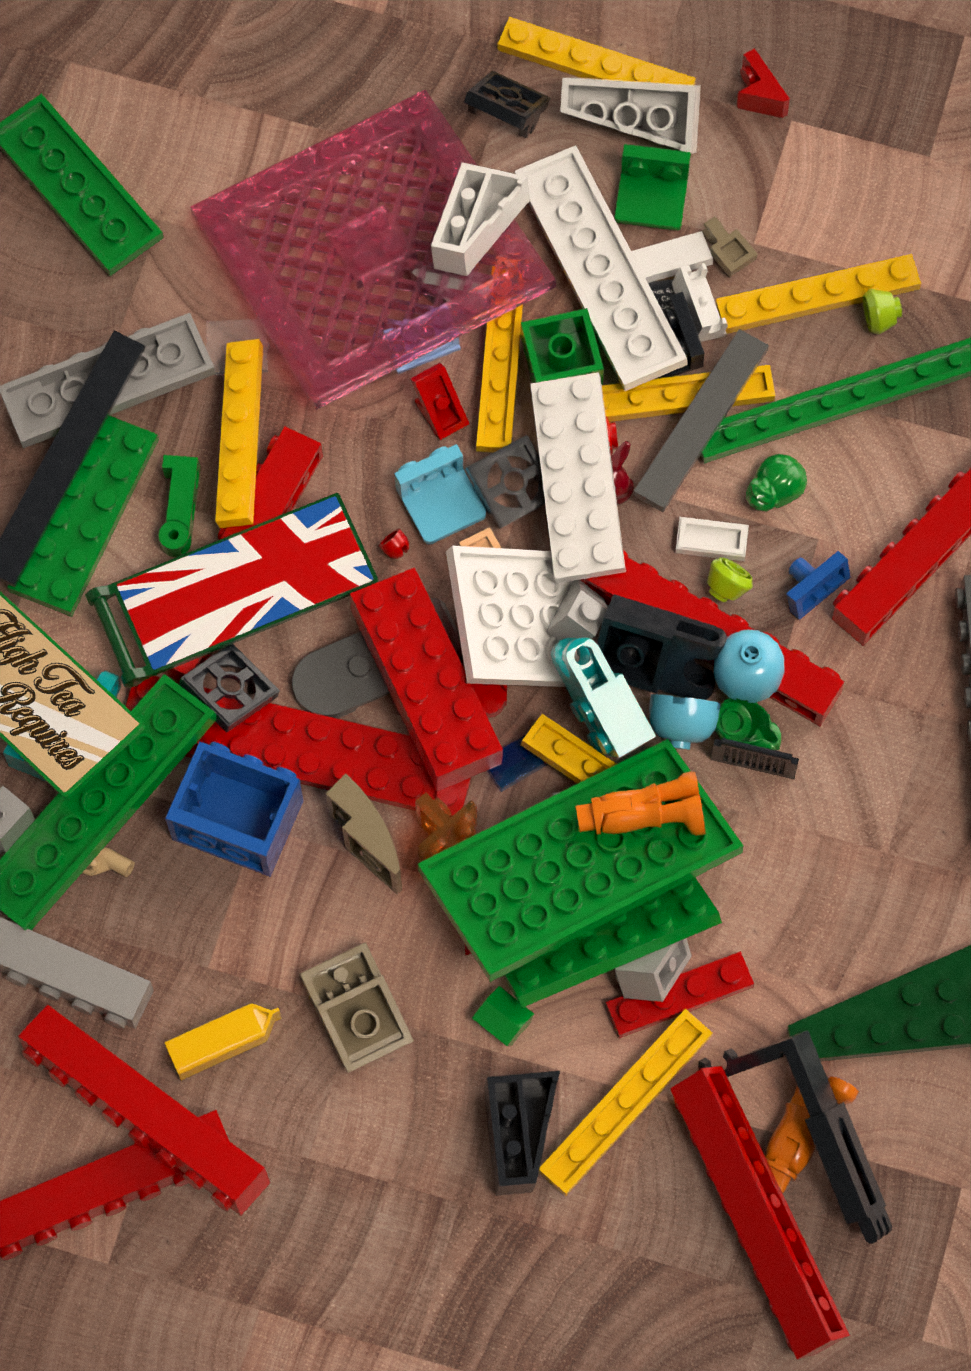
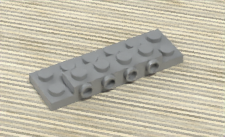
[0,313,216,448]

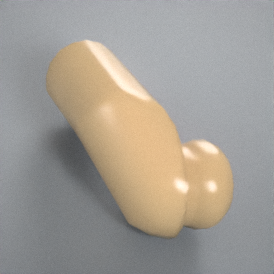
[82,847,135,877]

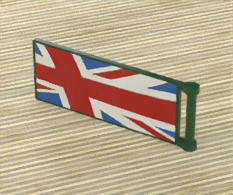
[85,493,379,688]

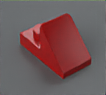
[737,48,790,118]
[410,362,470,440]

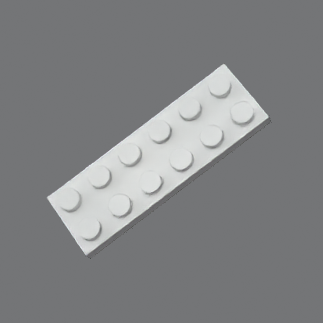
[531,372,626,583]

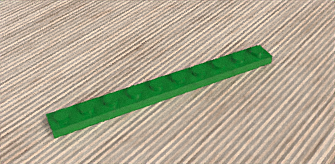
[701,337,971,464]

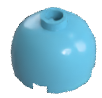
[714,630,784,703]
[649,694,720,750]

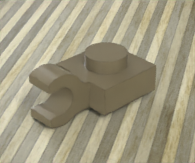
[702,216,758,277]

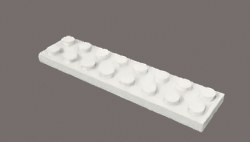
[515,145,688,391]

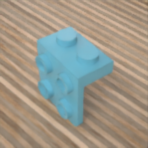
[394,444,486,544]

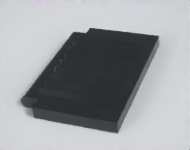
[711,738,799,779]

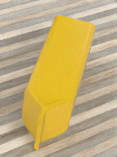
[164,1004,282,1080]

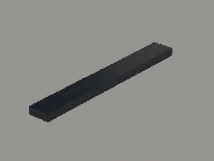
[0,330,145,587]

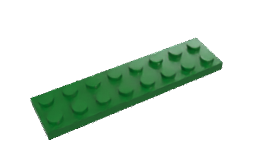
[0,674,216,931]

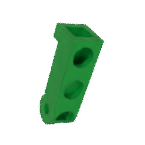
[158,455,201,558]

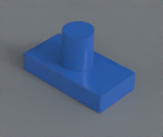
[786,551,851,620]

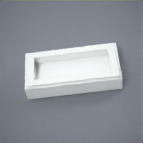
[675,517,749,561]

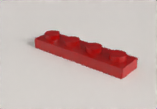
[606,951,755,1039]

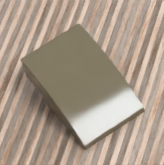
[326,774,402,895]
[298,942,414,1073]

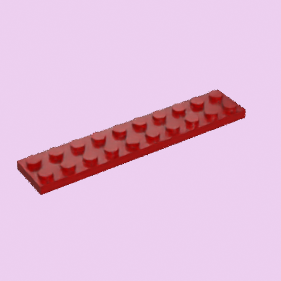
[126,676,472,822]

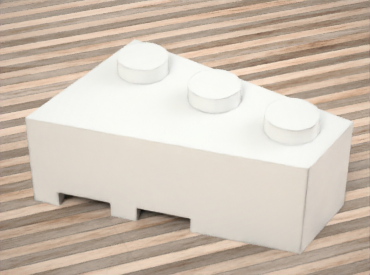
[431,162,530,276]

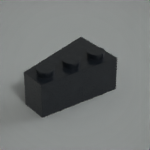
[483,1071,560,1196]

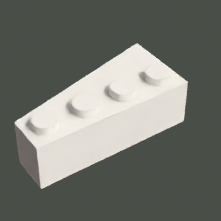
[560,77,701,154]

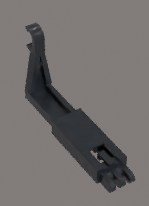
[698,1030,892,1244]

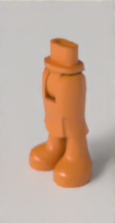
[576,771,705,836]
[765,1076,859,1193]

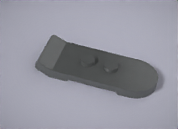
[292,598,464,718]

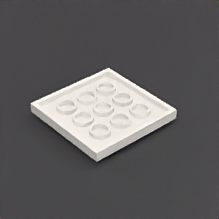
[446,546,579,687]

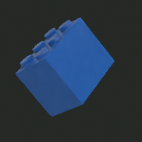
[165,742,304,877]

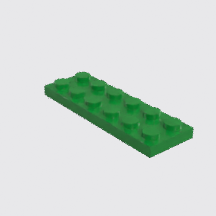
[0,93,164,276]
[7,415,159,617]
[503,877,722,1008]

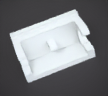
[672,263,728,342]

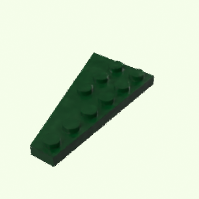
[787,945,971,1062]

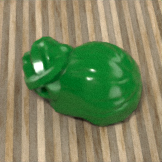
[745,454,807,512]
[715,698,781,750]

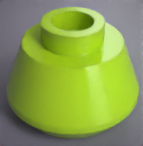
[863,289,902,335]
[707,557,753,602]

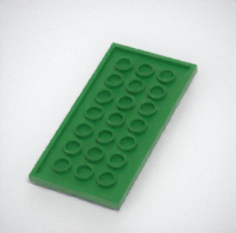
[418,739,744,982]

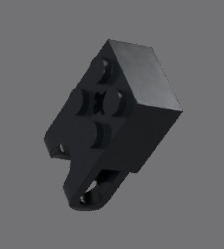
[597,594,727,700]

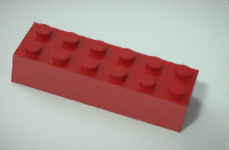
[350,567,503,791]

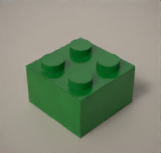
[521,308,604,385]

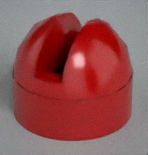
[379,528,409,559]

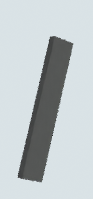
[633,329,769,512]

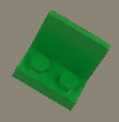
[615,144,691,231]

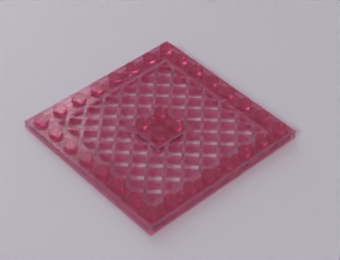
[190,90,556,410]

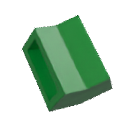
[472,986,534,1046]

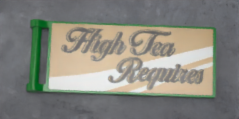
[0,591,146,800]

